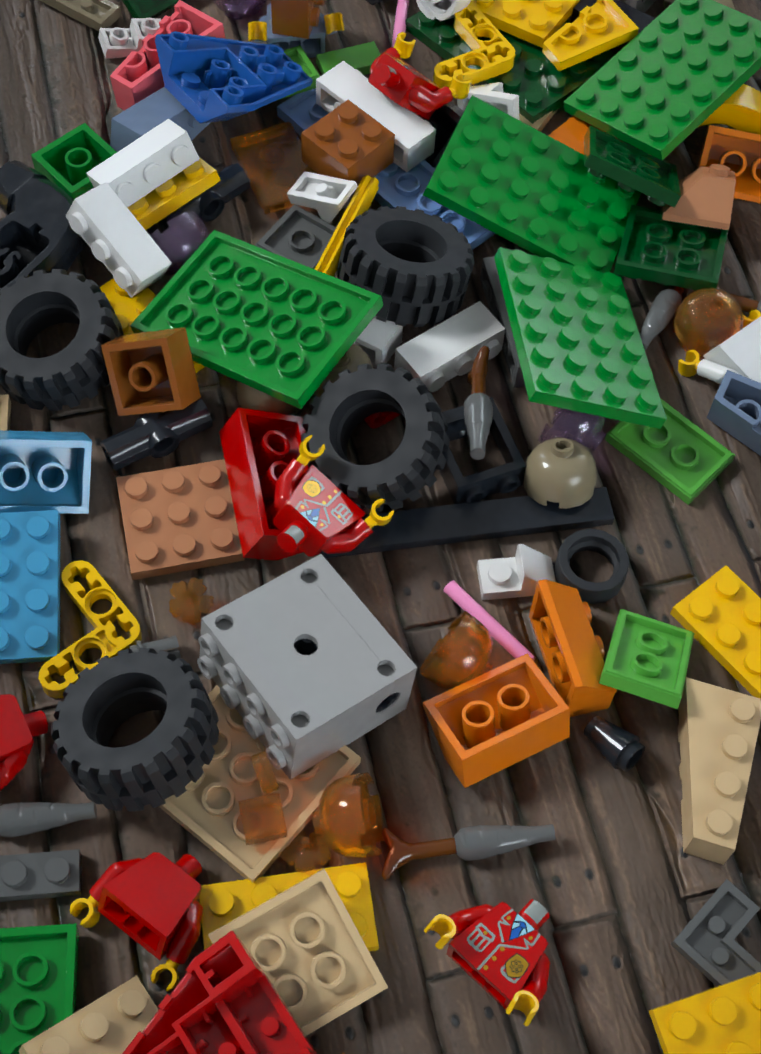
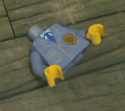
[248,3,344,58]

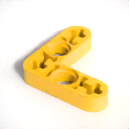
[433,5,515,88]
[39,560,142,699]

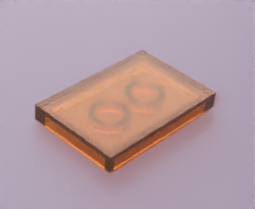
[230,121,318,214]

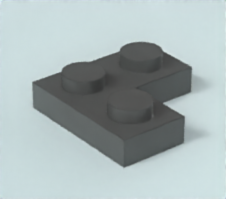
[671,879,761,986]

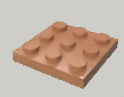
[116,459,245,580]

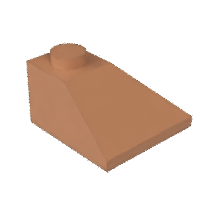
[661,164,736,230]

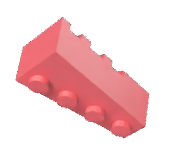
[110,0,226,111]

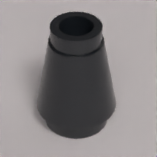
[583,715,645,772]

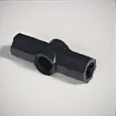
[157,163,250,238]
[100,399,213,471]

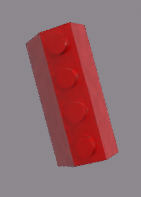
[219,407,309,561]

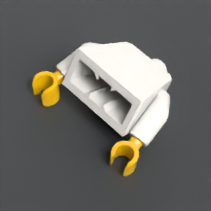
[678,310,761,385]

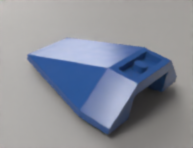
[155,31,313,123]

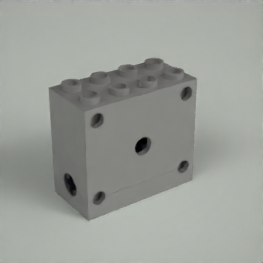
[197,554,418,780]

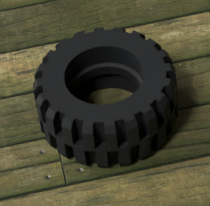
[337,206,474,327]
[0,269,124,411]
[301,363,450,512]
[51,648,219,812]

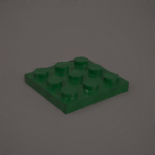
[584,125,681,208]
[614,205,728,294]

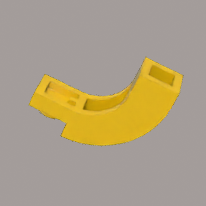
[697,84,761,135]

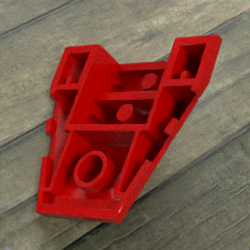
[122,930,317,1054]

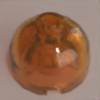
[672,287,744,359]
[419,611,493,690]
[313,772,384,858]

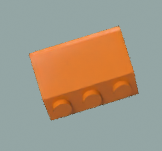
[697,125,761,204]
[529,579,617,717]
[423,653,570,788]

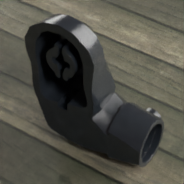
[0,160,87,290]

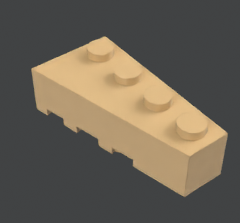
[678,677,761,865]

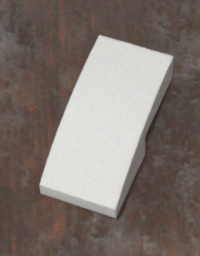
[98,18,161,59]

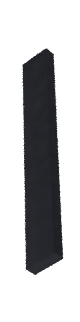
[320,487,614,558]

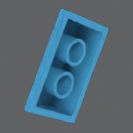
[0,430,92,514]

